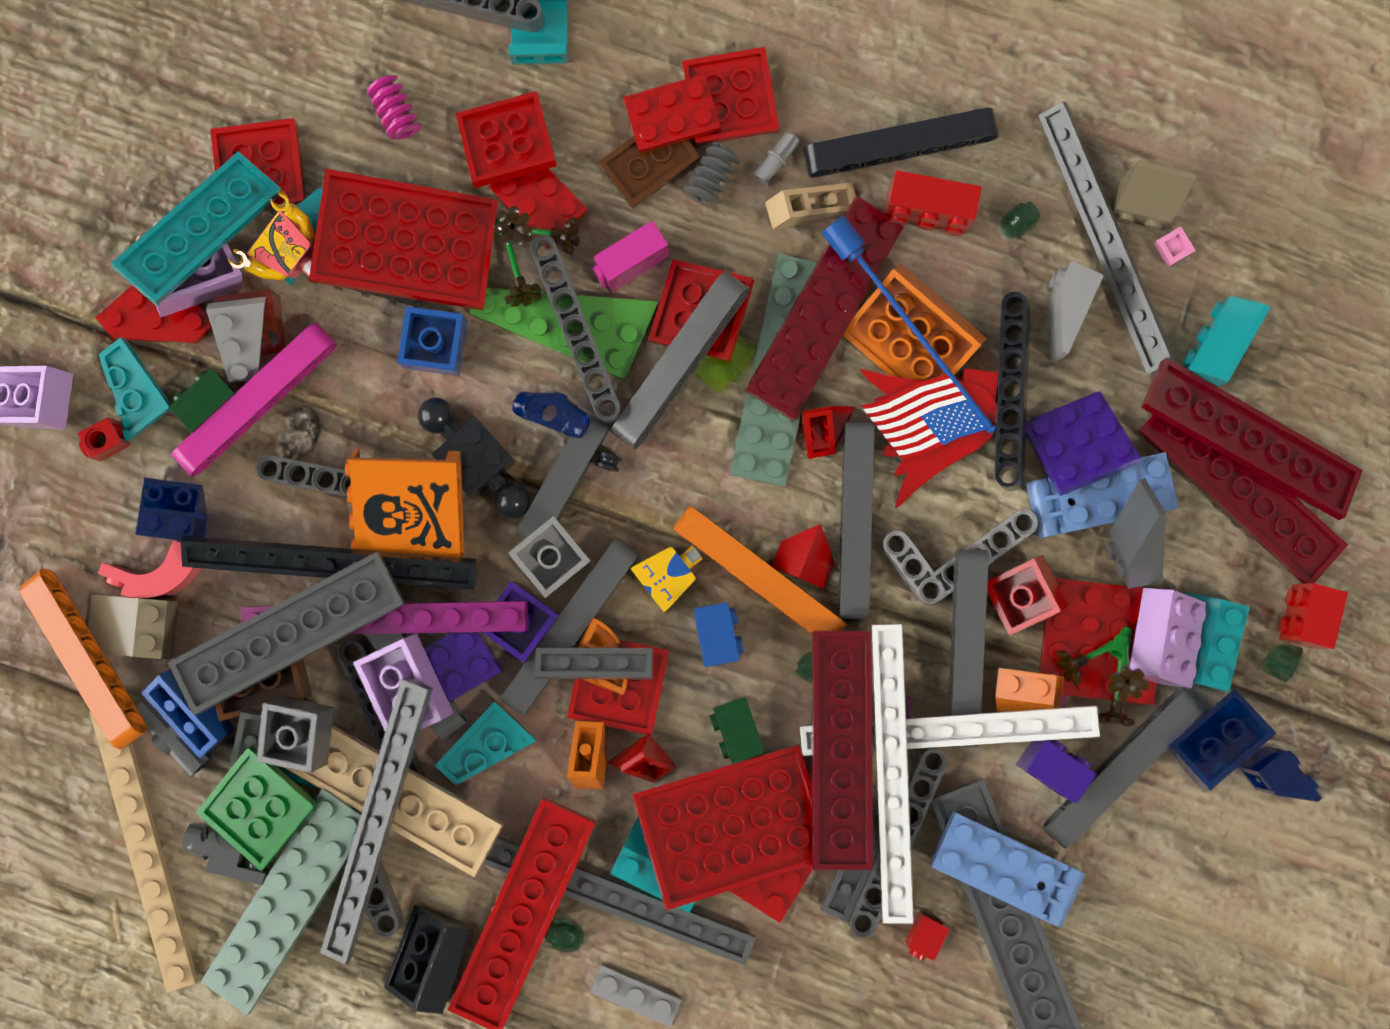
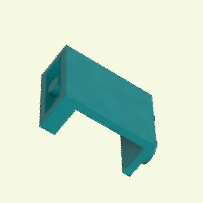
[509,0,568,65]

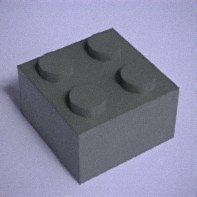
[257,696,334,773]

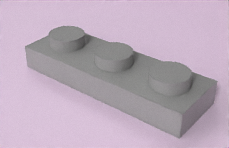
[590,963,682,1027]

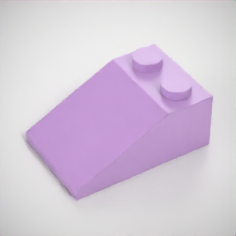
[0,366,73,430]

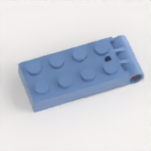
[1026,452,1179,539]
[929,811,1086,928]

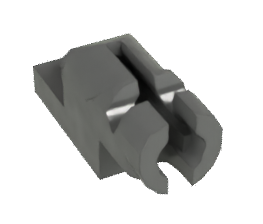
[182,823,271,885]

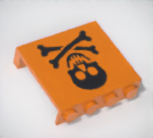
[345,448,465,558]

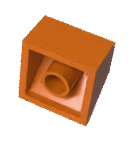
[995,668,1064,712]

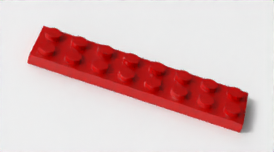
[447,797,596,1029]

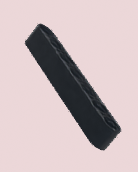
[803,108,999,178]
[995,291,1031,491]
[338,640,427,778]

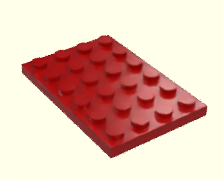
[309,168,498,311]
[632,745,812,911]

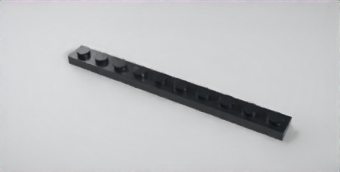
[181,536,476,590]

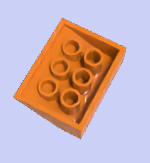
[843,264,987,380]

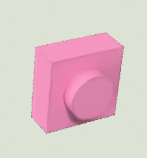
[1154,227,1196,267]

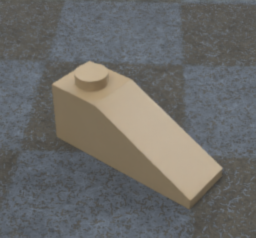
[765,182,856,229]

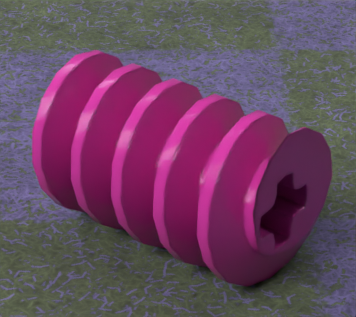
[367,75,422,140]

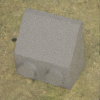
[508,516,590,598]

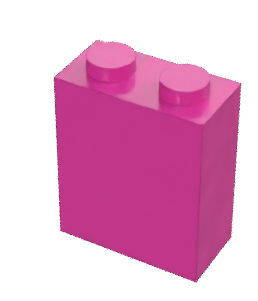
[593,220,669,293]

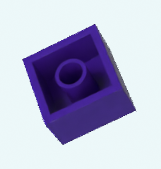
[482,581,560,663]
[424,632,504,701]
[1016,739,1096,804]

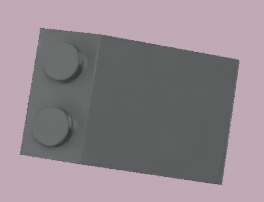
[1106,479,1166,589]

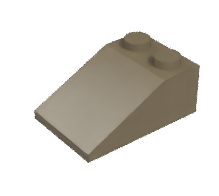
[1111,160,1197,231]
[88,594,178,659]

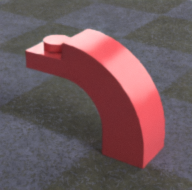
[98,540,201,599]

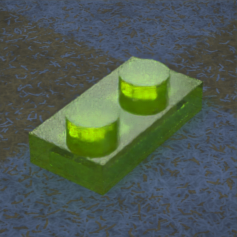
[698,336,757,395]

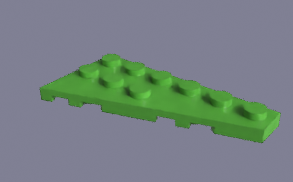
[469,288,659,381]

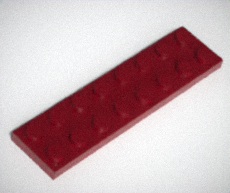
[745,196,904,421]
[1141,358,1363,520]
[1136,414,1348,584]
[812,631,873,870]

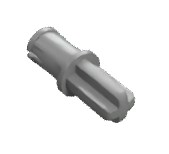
[753,132,799,186]

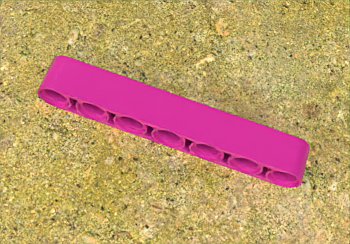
[171,322,337,477]

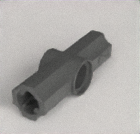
[137,699,212,776]

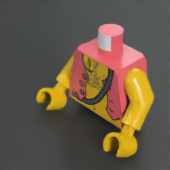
[228,191,316,281]

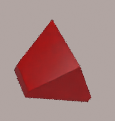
[800,406,855,459]
[771,524,835,589]
[607,733,676,783]

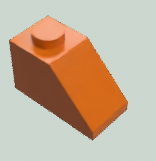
[567,721,607,790]

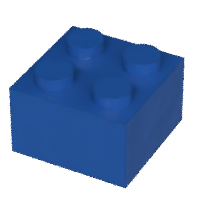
[397,306,468,376]
[693,602,744,667]

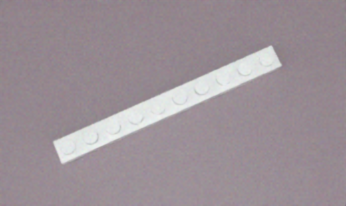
[872,624,914,923]
[800,706,1100,756]

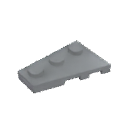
[206,297,266,383]

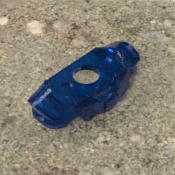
[512,391,590,438]

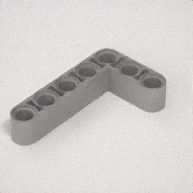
[881,510,1038,604]

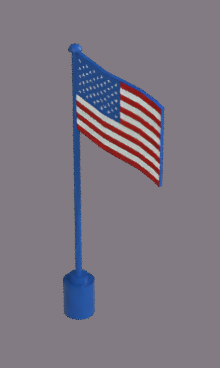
[821,215,997,459]

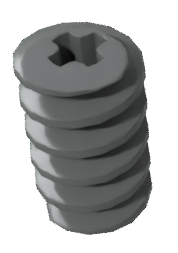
[683,142,741,206]

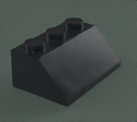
[384,904,474,1014]

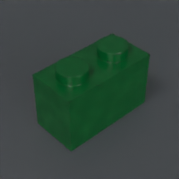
[168,369,237,433]
[709,696,765,764]

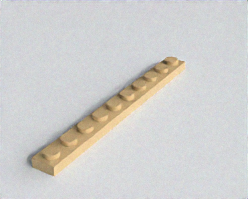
[89,711,198,992]

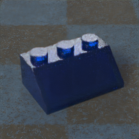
[1168,688,1276,792]

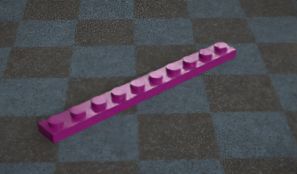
[241,601,528,634]

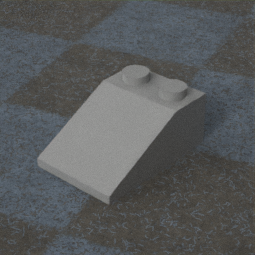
[1047,261,1104,363]

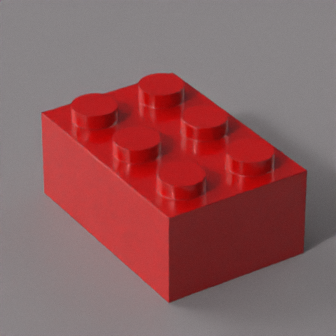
[884,170,982,236]

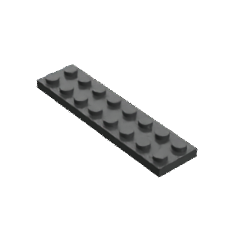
[168,552,406,715]

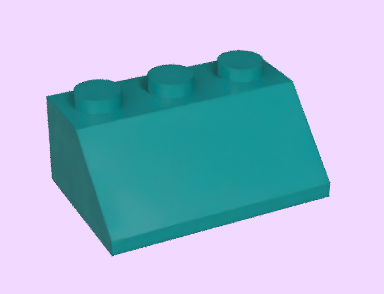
[1181,296,1271,387]
[1183,592,1250,692]
[610,817,695,913]

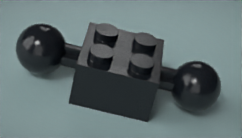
[417,397,530,519]

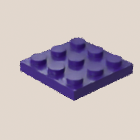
[1026,391,1141,496]

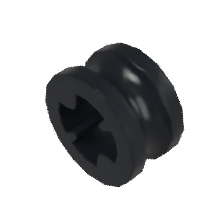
[594,452,622,472]

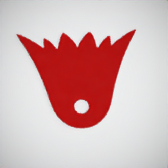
[860,369,997,508]

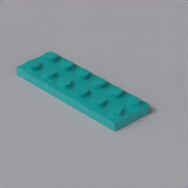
[111,152,281,306]

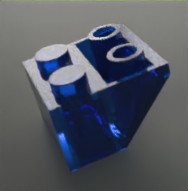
[135,477,207,541]
[1238,746,1323,802]

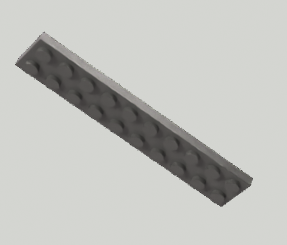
[930,778,1082,1029]

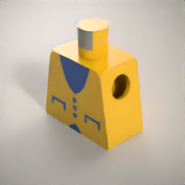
[631,545,703,613]

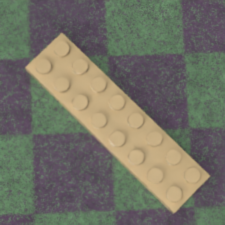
[284,725,505,877]

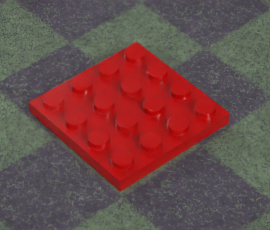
[1039,578,1157,705]

